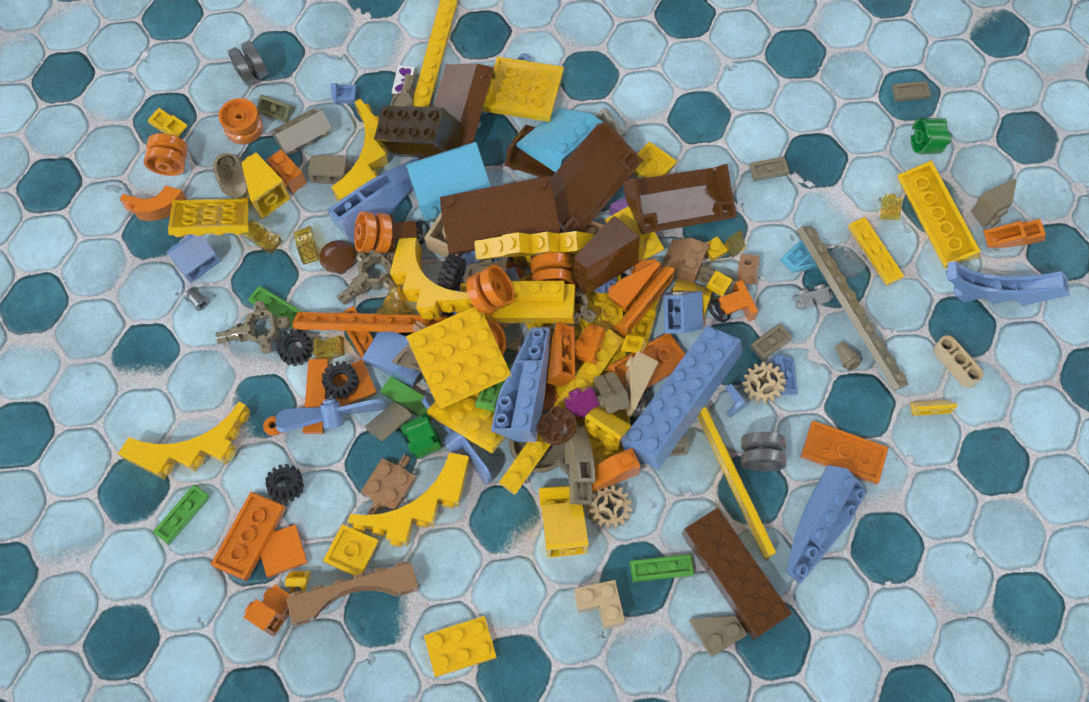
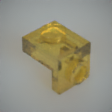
[879,194,902,220]
[313,335,345,361]

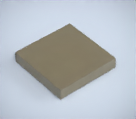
[365,402,412,442]

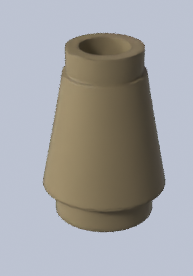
[835,342,861,371]

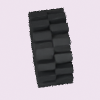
[437,253,466,291]
[276,329,313,366]
[321,361,359,399]
[265,464,304,503]

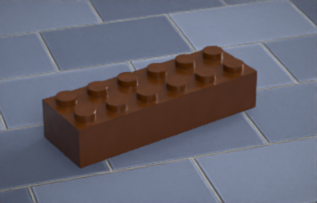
[681,508,792,640]

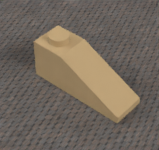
[625,351,658,416]

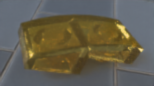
[241,220,283,254]
[293,226,320,265]

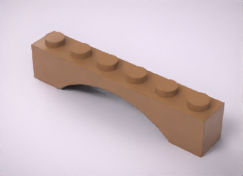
[286,562,418,627]

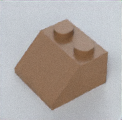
[659,238,709,283]

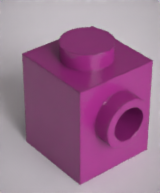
[563,387,600,418]

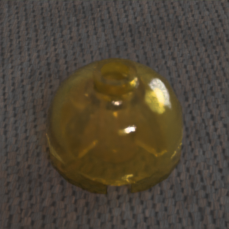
[376,284,411,315]

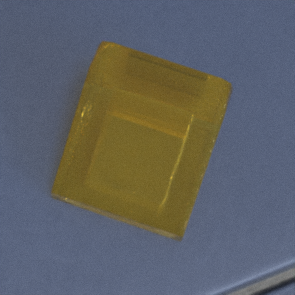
[724,231,746,258]

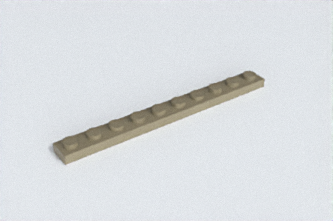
[796,225,909,391]

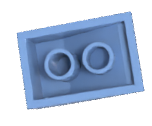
[362,332,421,388]

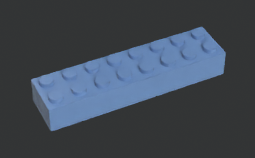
[621,326,742,470]

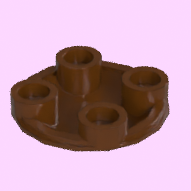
[319,240,356,275]
[537,406,577,445]

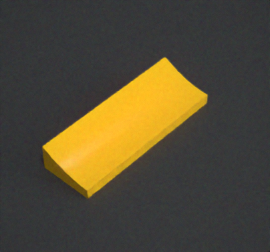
[897,160,981,269]
[457,284,575,324]

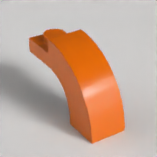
[120,185,187,221]

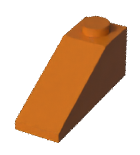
[607,261,661,312]
[546,322,575,388]
[591,448,640,492]

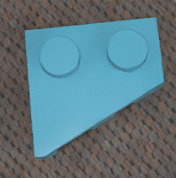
[780,240,818,273]

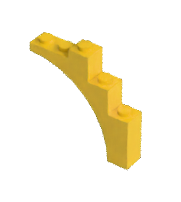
[331,99,389,202]
[475,231,595,260]
[390,238,474,320]
[118,402,250,480]
[348,452,470,548]

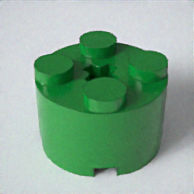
[910,118,951,155]
[400,413,443,460]

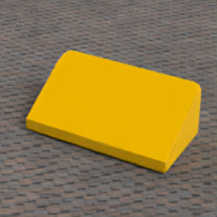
[910,400,958,416]
[539,486,570,507]

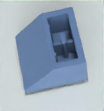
[167,234,221,283]
[664,291,703,333]

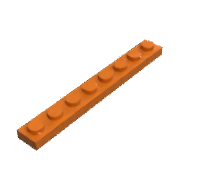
[293,312,447,333]

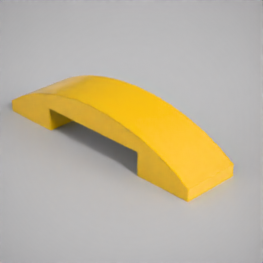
[621,297,660,353]

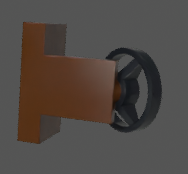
[388,215,430,253]

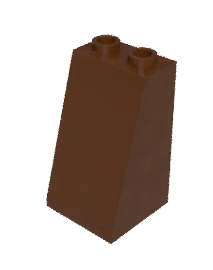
[573,216,640,295]

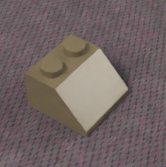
[971,178,1017,228]

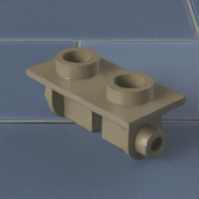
[696,265,737,295]

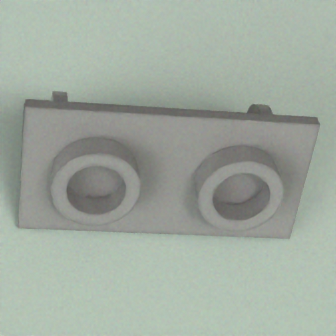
[791,284,833,310]

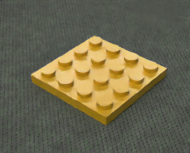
[483,56,564,122]
[168,198,248,237]
[406,307,512,410]
[427,392,507,454]

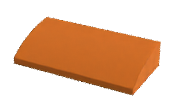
[614,267,675,338]

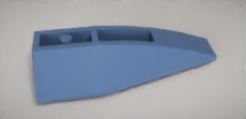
[328,158,418,245]
[491,327,550,442]
[787,465,867,584]

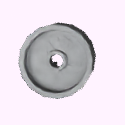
[227,40,268,86]
[741,432,787,472]

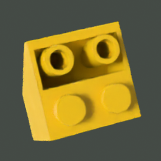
[584,405,632,451]

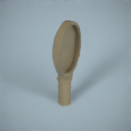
[390,74,413,107]

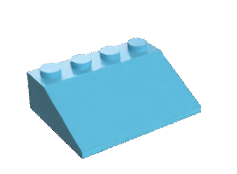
[516,108,603,172]
[406,142,490,221]

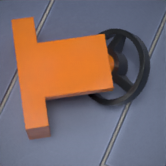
[708,280,758,323]

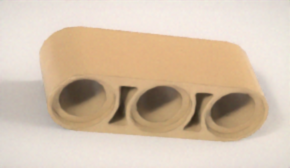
[933,336,984,388]

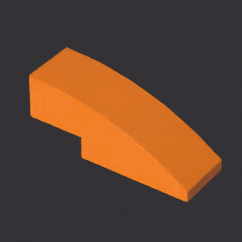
[983,219,1046,248]

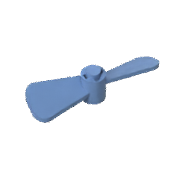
[422,394,491,485]
[275,398,387,432]

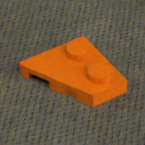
[575,323,606,365]

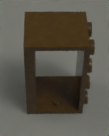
[374,105,465,158]

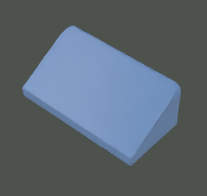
[770,355,798,395]

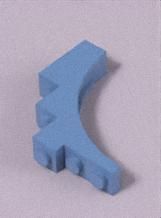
[946,261,1070,306]

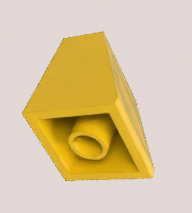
[241,153,290,220]
[541,500,589,558]

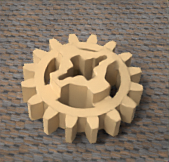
[743,362,786,405]
[588,485,633,530]

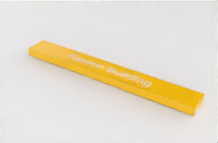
[697,407,776,560]

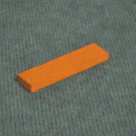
[302,359,329,434]

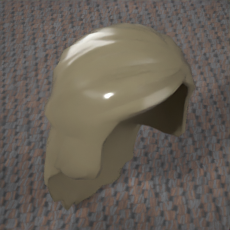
[213,153,248,199]

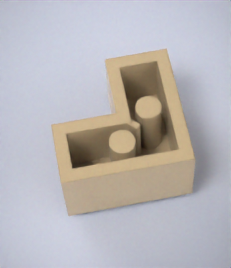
[573,580,625,630]

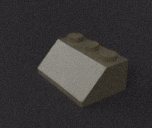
[270,107,332,154]

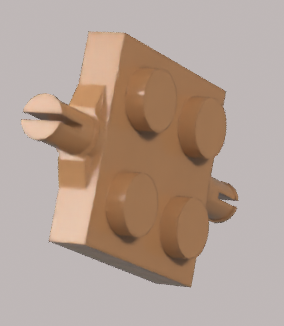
[361,455,417,515]

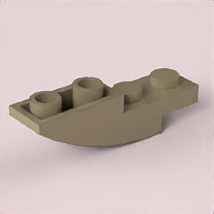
[565,425,596,505]

